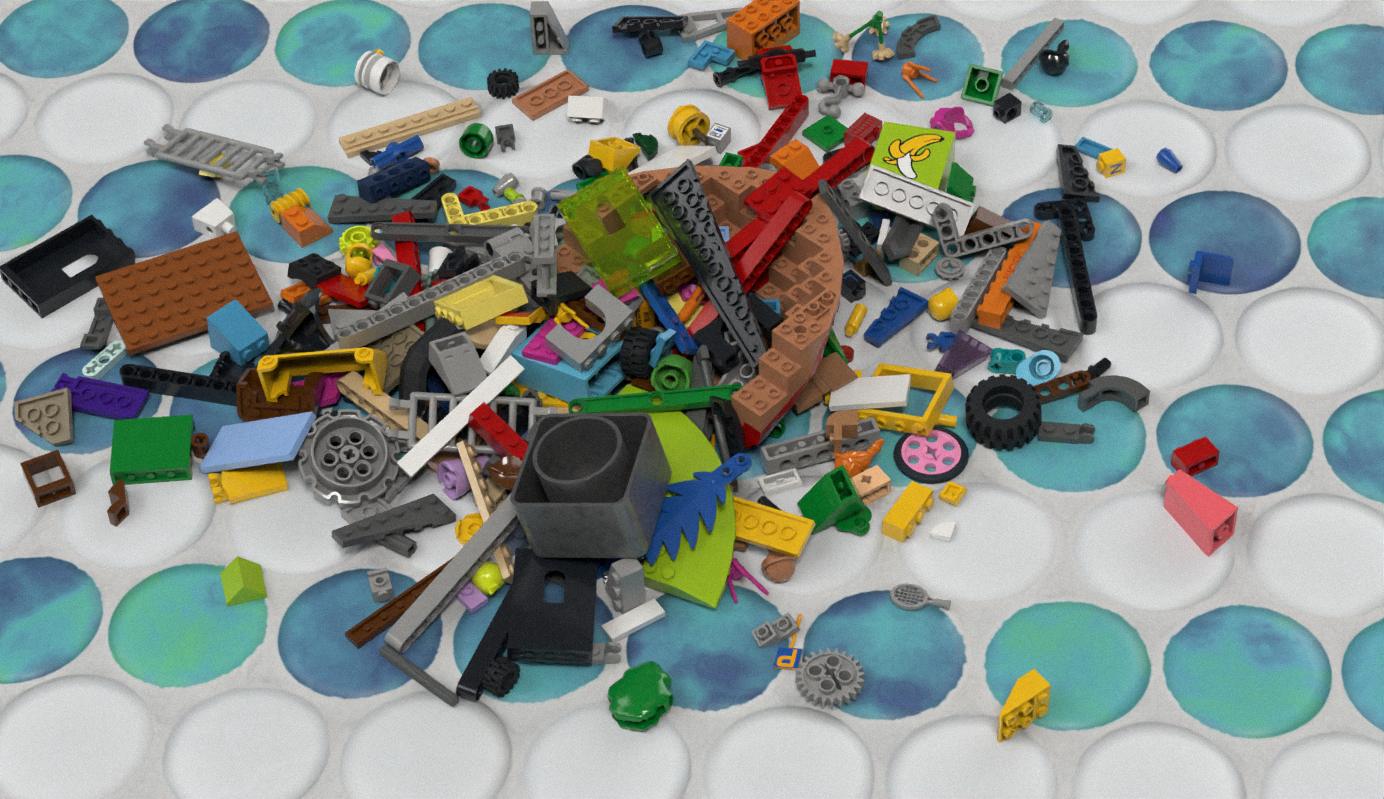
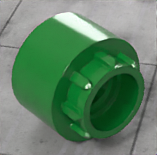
[459,123,494,159]

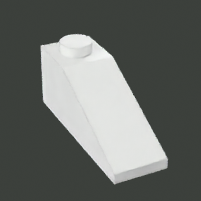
[480,324,527,375]

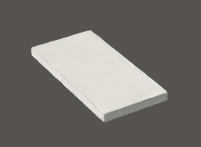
[623,145,717,176]

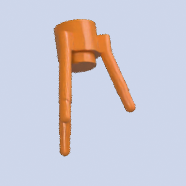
[901,61,937,99]

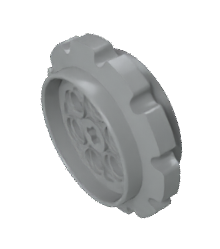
[298,409,400,507]

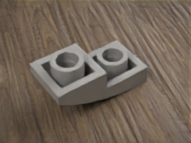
[751,612,800,649]

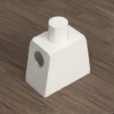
[192,198,237,238]

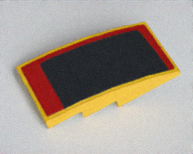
[495,299,564,325]

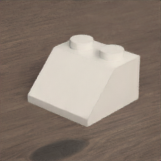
[567,95,608,123]

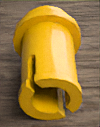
[935,414,957,428]

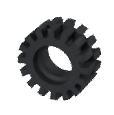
[487,68,519,99]
[483,656,521,698]

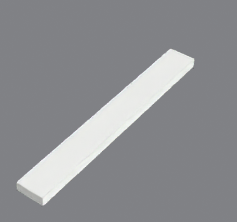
[397,355,525,478]

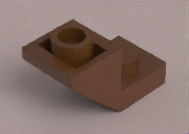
[107,479,130,527]

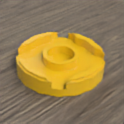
[455,513,484,546]

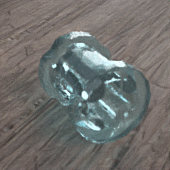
[1030,100,1053,123]

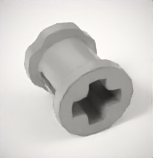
[529,187,547,211]

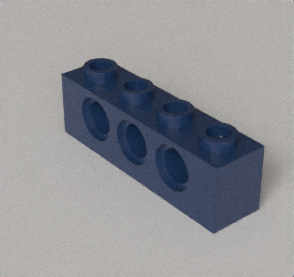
[357,157,431,203]

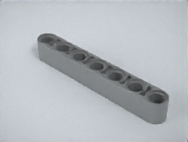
[950,246,1006,335]

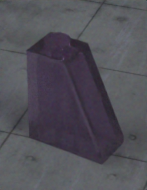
[934,329,993,380]

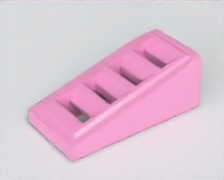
[372,244,397,265]

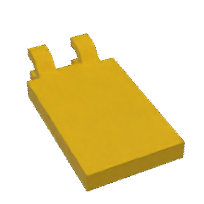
[208,462,289,504]

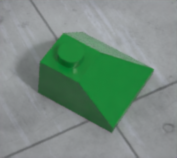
[960,63,1004,106]

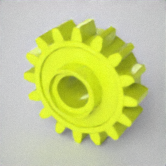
[339,226,380,258]

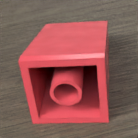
[1164,469,1238,557]

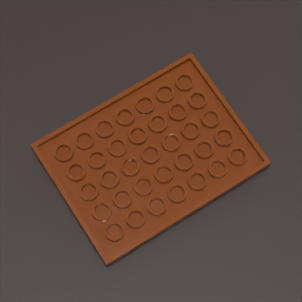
[95,231,274,356]

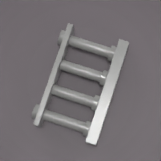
[534,214,557,298]

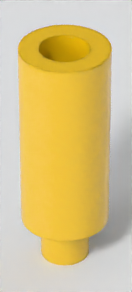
[354,266,377,286]
[845,304,868,337]

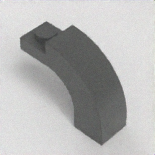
[1078,375,1150,413]

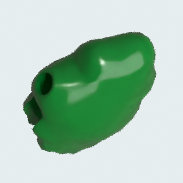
[607,661,674,732]

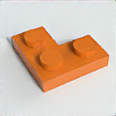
[280,282,334,306]

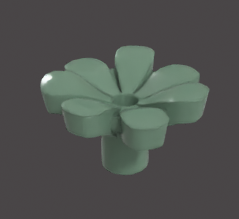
[421,269,441,289]

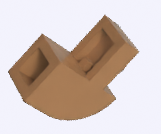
[826,410,858,453]

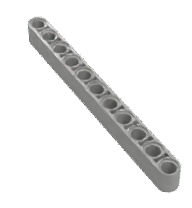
[336,251,526,350]
[384,493,520,654]

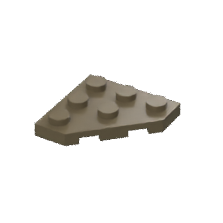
[14,388,74,447]

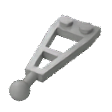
[678,7,742,43]

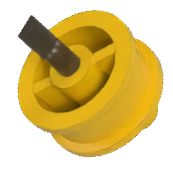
[667,104,710,146]

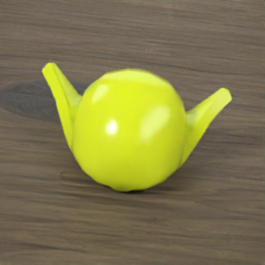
[471,562,505,596]

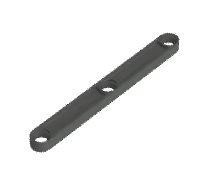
[370,222,532,243]

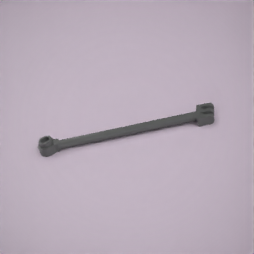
[696,345,738,492]

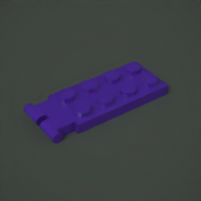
[51,373,150,420]

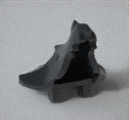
[275,287,335,352]

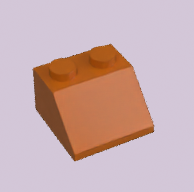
[770,139,820,180]
[280,205,333,248]

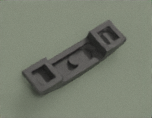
[80,298,113,349]

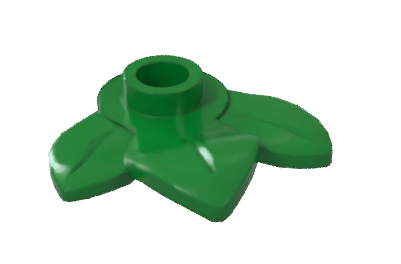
[834,505,872,535]

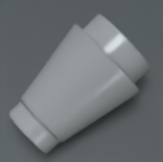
[491,173,519,198]

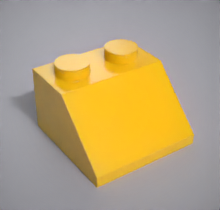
[588,137,641,173]

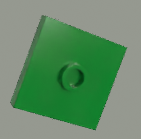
[802,114,848,153]

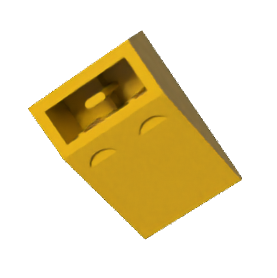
[997,669,1051,743]

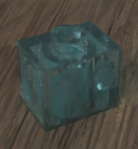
[261,169,284,205]

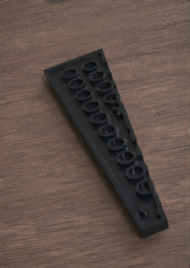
[646,159,768,370]

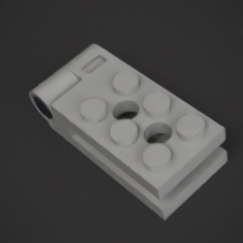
[484,227,537,299]

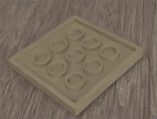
[349,324,424,394]

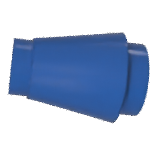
[1156,147,1183,173]

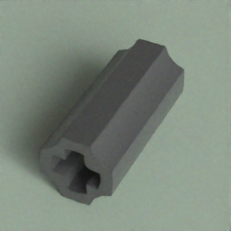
[375,533,417,558]

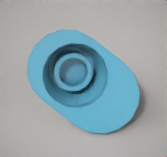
[1016,350,1061,386]

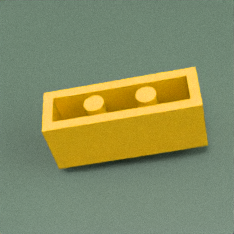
[882,481,935,543]

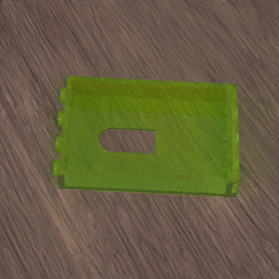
[556,166,681,298]

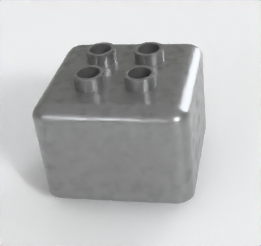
[510,412,672,558]

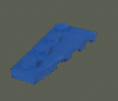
[864,287,928,346]

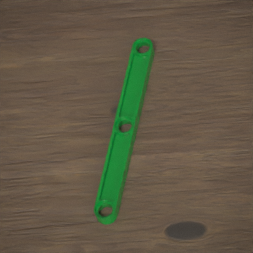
[568,384,743,413]

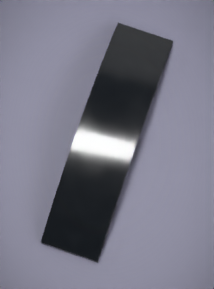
[710,395,745,463]

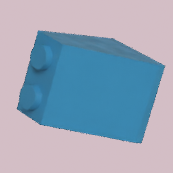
[206,300,270,366]

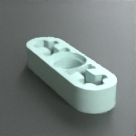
[82,341,127,380]

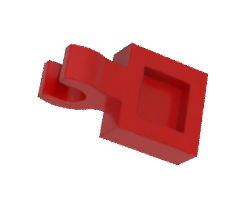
[457,185,490,211]

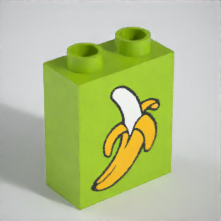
[865,121,956,210]

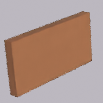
[512,69,589,121]

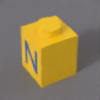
[1096,148,1126,178]

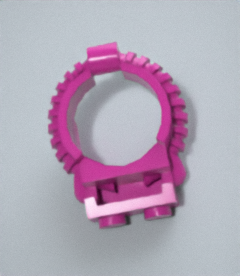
[930,107,974,139]

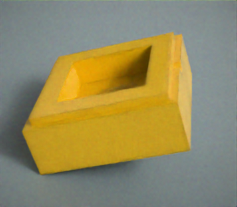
[939,481,967,506]

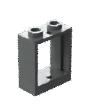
[363,258,421,309]

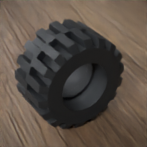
[620,326,660,379]

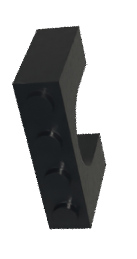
[692,293,784,374]

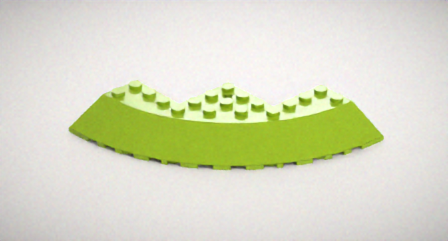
[617,384,736,609]

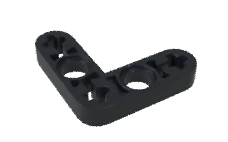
[1034,198,1095,241]

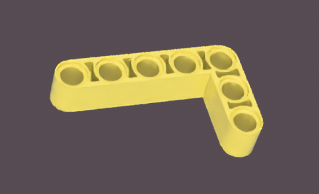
[441,193,538,235]

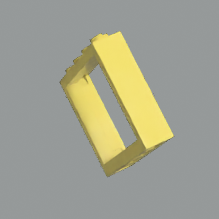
[434,275,528,330]

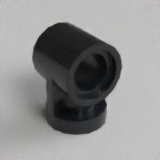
[638,30,663,57]
[572,155,603,179]

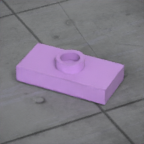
[455,581,489,614]

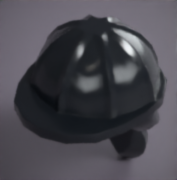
[1039,39,1070,75]

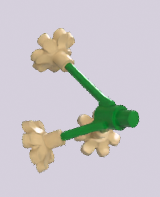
[833,11,895,60]

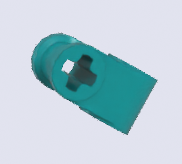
[988,348,1026,375]

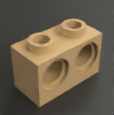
[899,233,939,277]

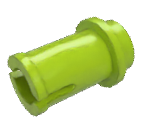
[504,187,525,202]

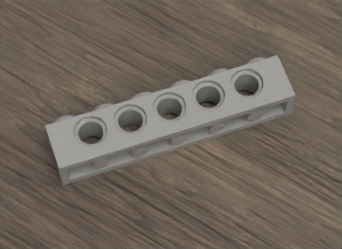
[761,417,880,476]

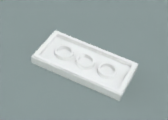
[829,374,911,411]

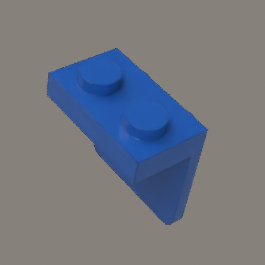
[1186,250,1234,294]

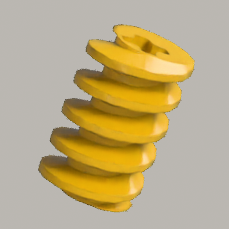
[270,188,311,224]

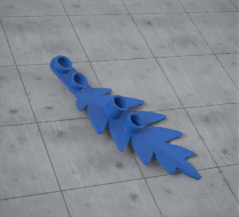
[636,453,752,566]

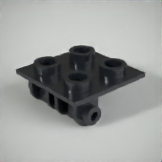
[209,351,255,381]

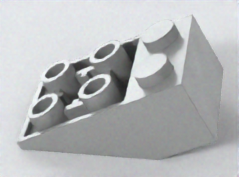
[428,331,487,397]

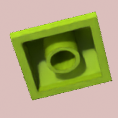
[220,556,268,607]

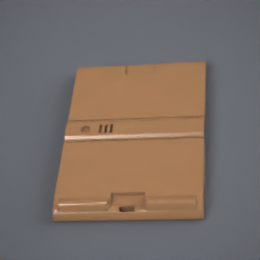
[792,352,858,414]

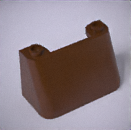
[236,368,324,422]

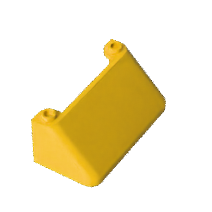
[257,347,388,402]

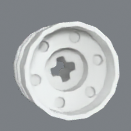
[354,51,400,95]

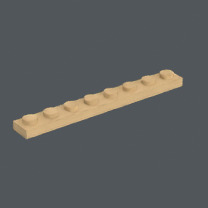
[456,441,514,584]

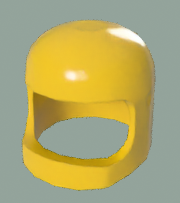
[345,243,373,278]
[928,287,959,321]

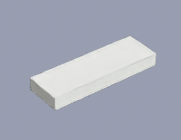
[601,598,666,643]

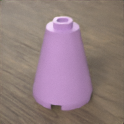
[437,456,490,500]

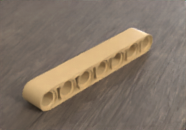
[336,371,428,442]

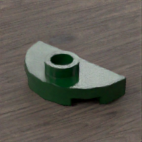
[632,132,658,160]

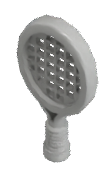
[890,583,951,611]

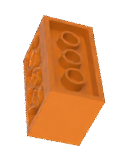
[726,0,800,60]

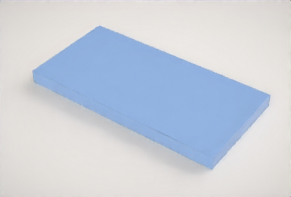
[199,412,316,474]

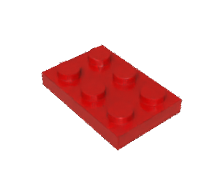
[744,166,812,223]

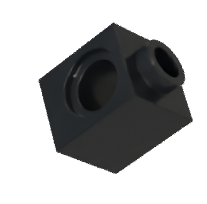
[993,93,1022,124]

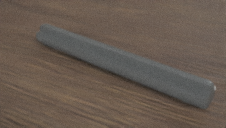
[379,645,459,707]

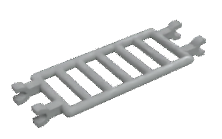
[144,124,286,184]
[387,392,557,454]

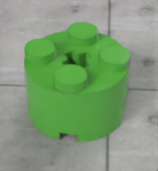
[651,354,694,391]

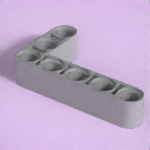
[933,203,1034,258]

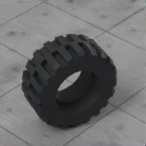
[965,374,1042,451]

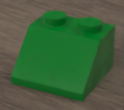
[947,162,976,203]

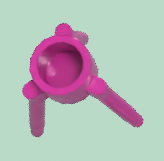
[726,558,769,603]

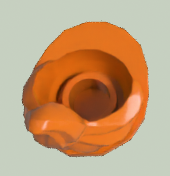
[830,438,885,477]

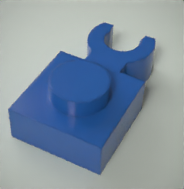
[926,332,960,353]

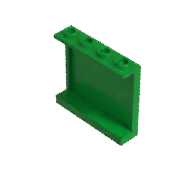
[110,414,195,485]

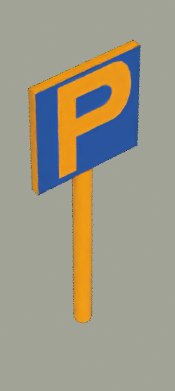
[773,614,803,670]

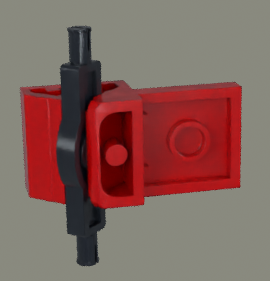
[737,45,816,110]

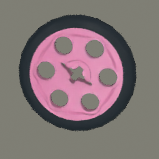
[893,426,969,484]

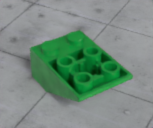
[797,465,865,535]

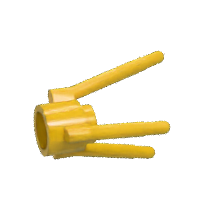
[554,302,590,329]

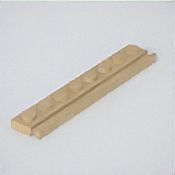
[339,97,481,159]

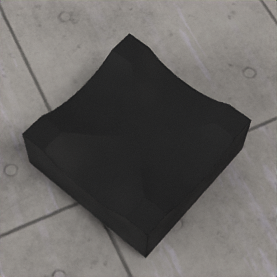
[287,253,342,289]

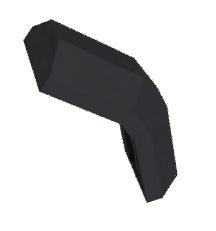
[399,317,461,415]

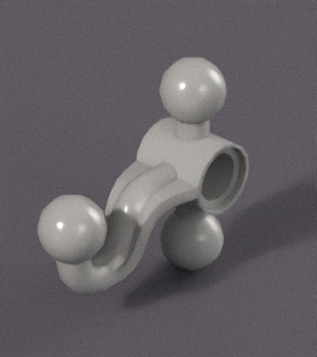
[817,75,866,119]

